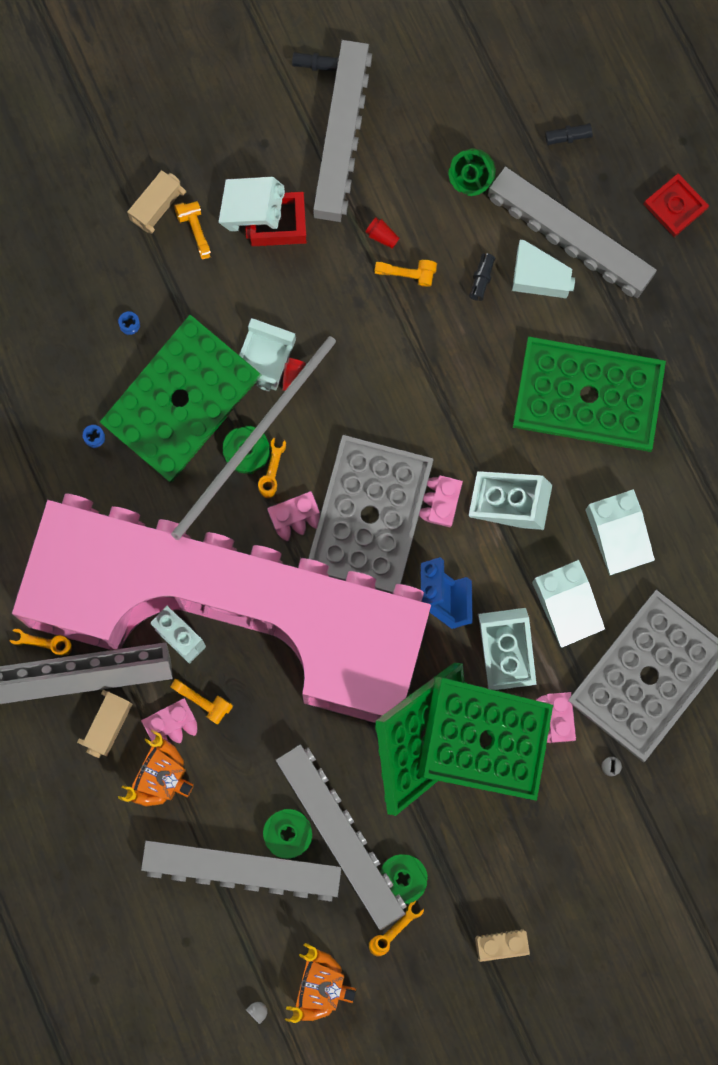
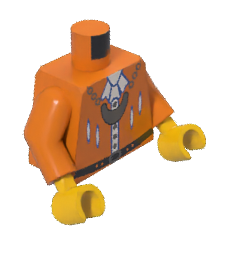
[118,730,194,806]
[285,943,356,1023]

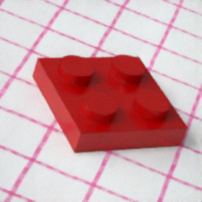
[643,173,709,237]

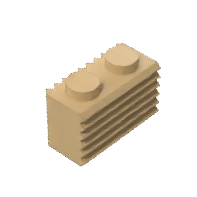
[475,929,530,962]

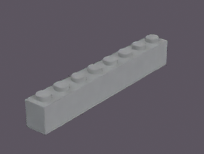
[314,40,372,222]
[488,167,657,299]
[0,642,172,704]
[276,744,407,930]
[141,841,341,901]

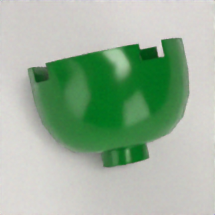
[448,148,496,196]

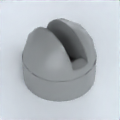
[601,757,622,776]
[246,1002,267,1024]

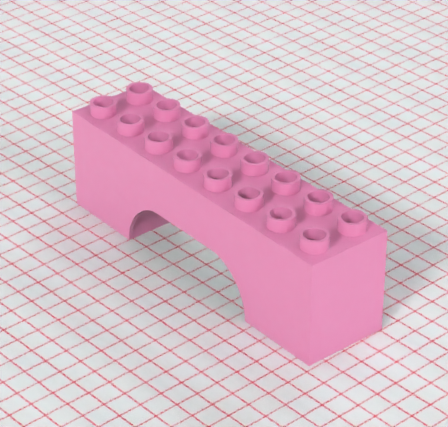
[12,494,431,723]

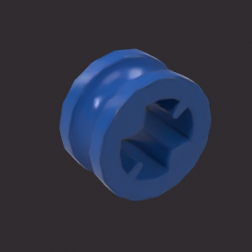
[118,312,140,335]
[83,425,105,448]

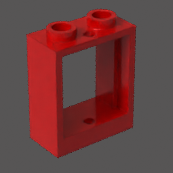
[246,192,307,246]

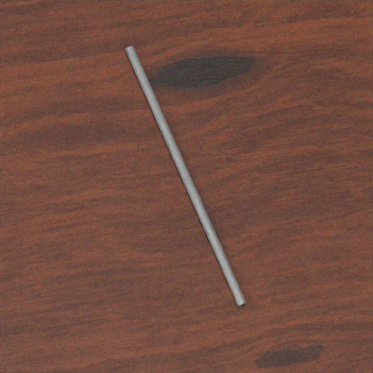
[171,336,336,540]

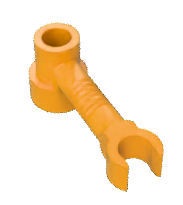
[174,201,211,259]
[375,260,437,287]
[258,438,286,498]
[10,629,72,656]
[170,679,233,724]
[369,901,424,956]

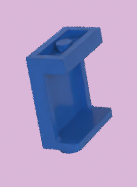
[421,557,472,629]

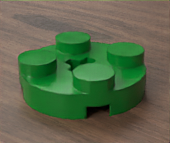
[223,426,270,474]
[263,809,312,859]
[380,854,428,904]

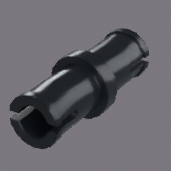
[292,52,339,72]
[545,123,593,146]
[469,253,496,301]

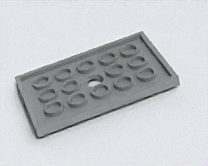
[309,435,434,594]
[568,590,718,762]

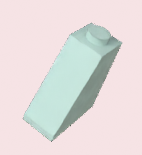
[512,240,575,298]

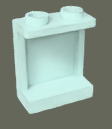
[219,177,285,231]
[239,318,296,391]
[151,606,206,664]

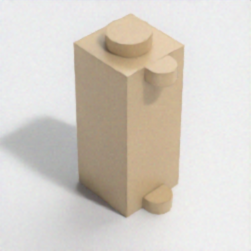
[127,170,186,234]
[77,690,133,758]

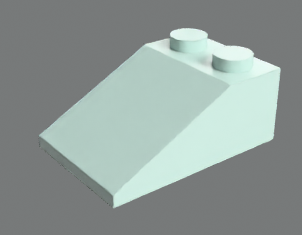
[469,471,552,530]
[585,489,654,576]
[532,560,605,648]
[478,608,537,690]

